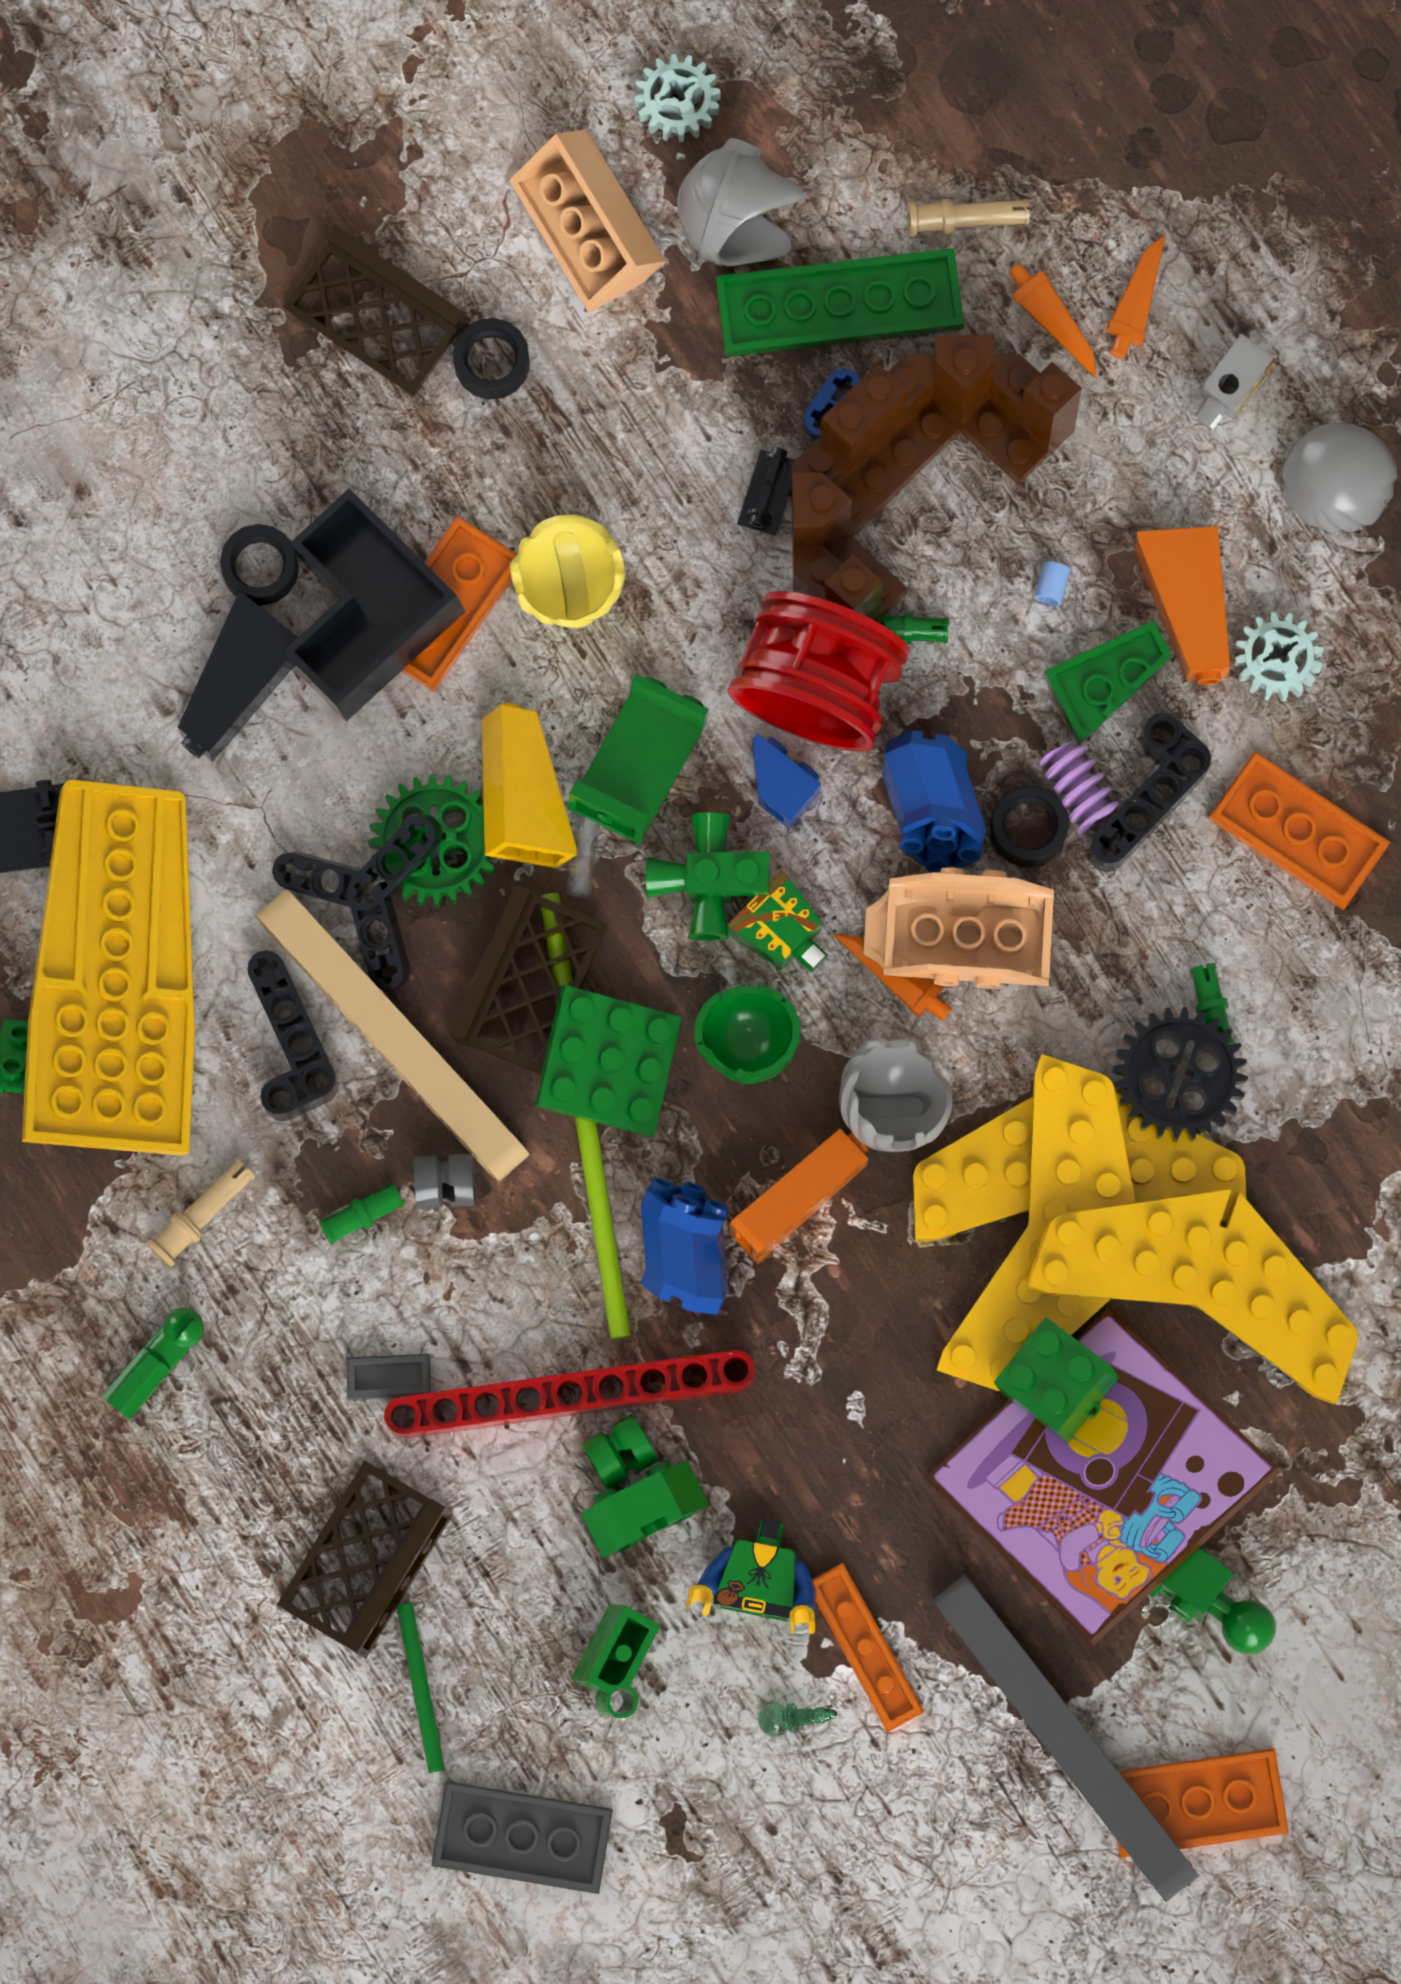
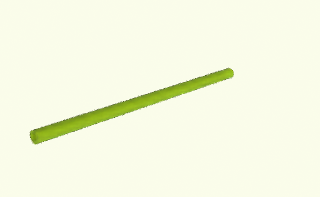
[541,893,631,1340]

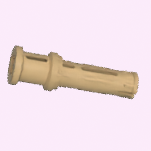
[907,199,1030,237]
[145,1159,255,1269]

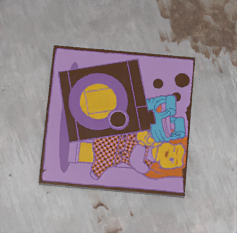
[925,1309,1280,1646]

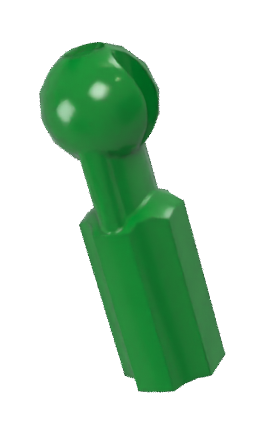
[102,1307,204,1420]

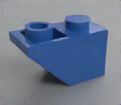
[752,733,821,830]

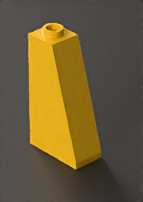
[481,703,577,868]

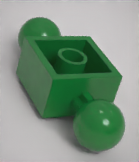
[1149,1548,1276,1654]

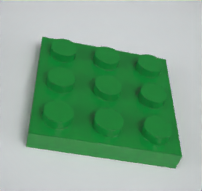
[534,985,681,1137]

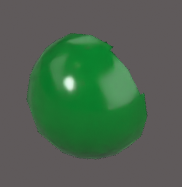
[694,984,801,1085]

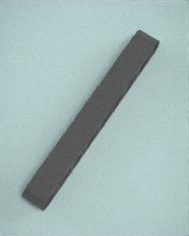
[932,1574,1199,1902]

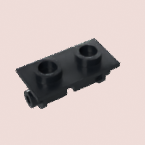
[737,447,795,536]

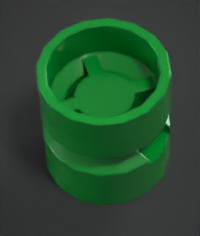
[581,1414,658,1489]

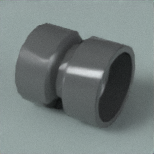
[414,1153,475,1210]

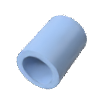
[1034,561,1071,606]

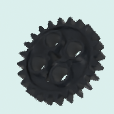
[1112,1007,1248,1142]

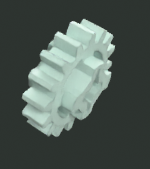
[634,54,721,142]
[1234,612,1323,702]

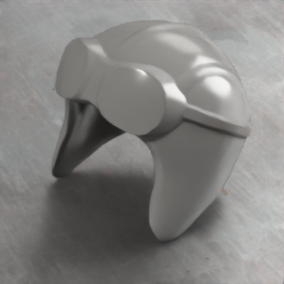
[677,138,804,266]

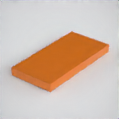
[401,516,518,692]
[1208,751,1391,911]
[1117,1748,1289,1858]

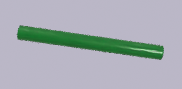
[396,1603,445,1773]

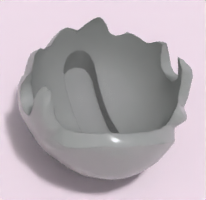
[1282,423,1398,534]
[839,1037,952,1152]

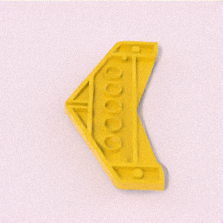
[936,1054,1136,1391]
[913,1092,1247,1242]
[1025,1189,1358,1404]

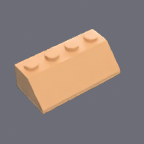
[509,130,666,312]

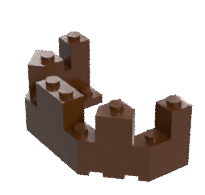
[791,335,1082,622]

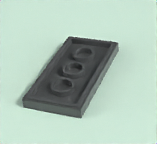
[431,1781,613,1894]

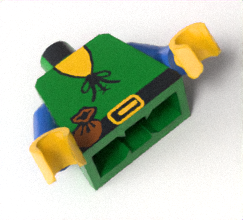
[686,1520,816,1634]

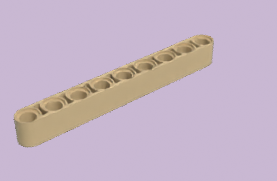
[255,889,529,1183]

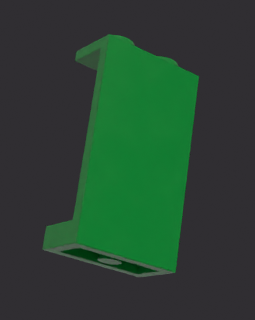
[567,674,709,845]

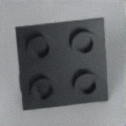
[0,780,65,874]

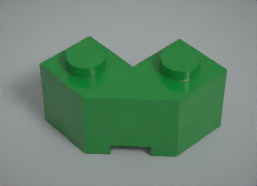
[581,1460,709,1559]

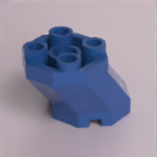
[882,730,986,873]
[640,1177,729,1315]

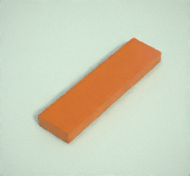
[812,1563,924,1733]

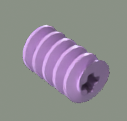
[1038,743,1120,834]

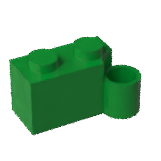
[571,1604,661,1718]

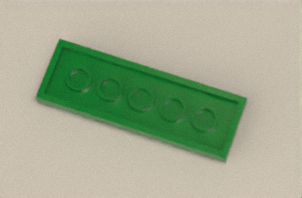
[716,248,964,357]

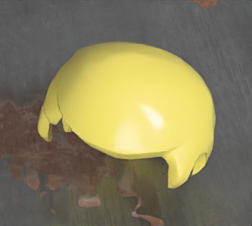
[510,514,625,628]

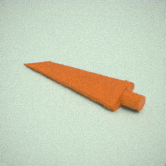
[1105,234,1166,359]
[1009,263,1097,379]
[831,933,952,1022]

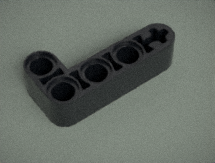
[1088,713,1211,872]
[247,950,339,1121]

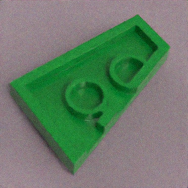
[1043,620,1172,745]

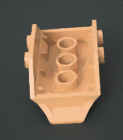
[863,867,1054,989]

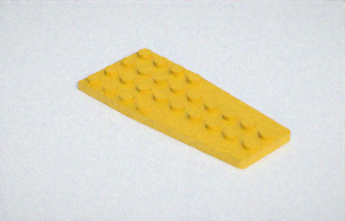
[22,780,195,1156]

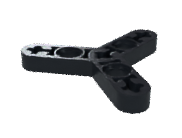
[272,815,442,990]

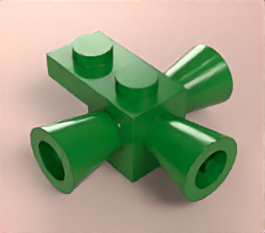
[646,812,771,942]

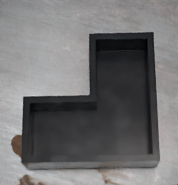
[283,489,465,722]

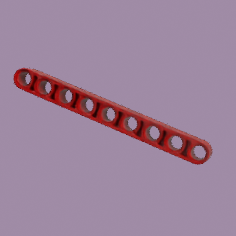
[384,1350,755,1439]

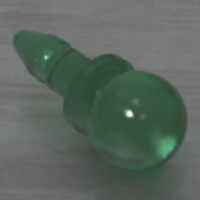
[758,1703,838,1737]

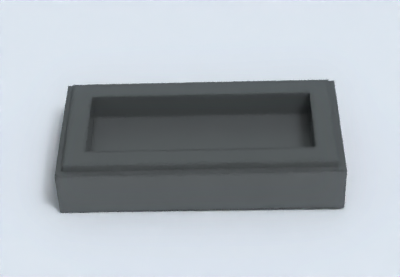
[346,1354,432,1401]

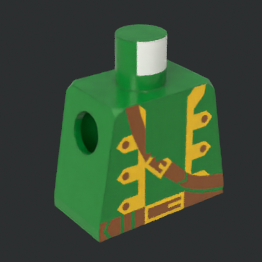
[727,870,828,972]

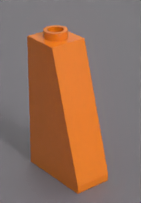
[1134,526,1230,685]
[730,1128,868,1264]

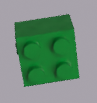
[993,1317,1119,1444]

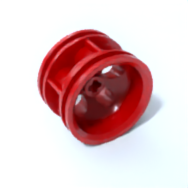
[727,591,910,752]

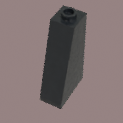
[178,592,298,762]

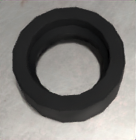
[453,318,530,400]
[220,524,299,606]
[990,785,1069,867]

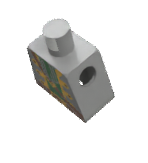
[1193,334,1274,430]

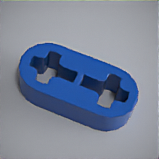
[804,369,860,440]

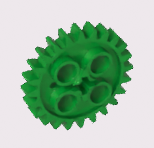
[368,774,498,908]

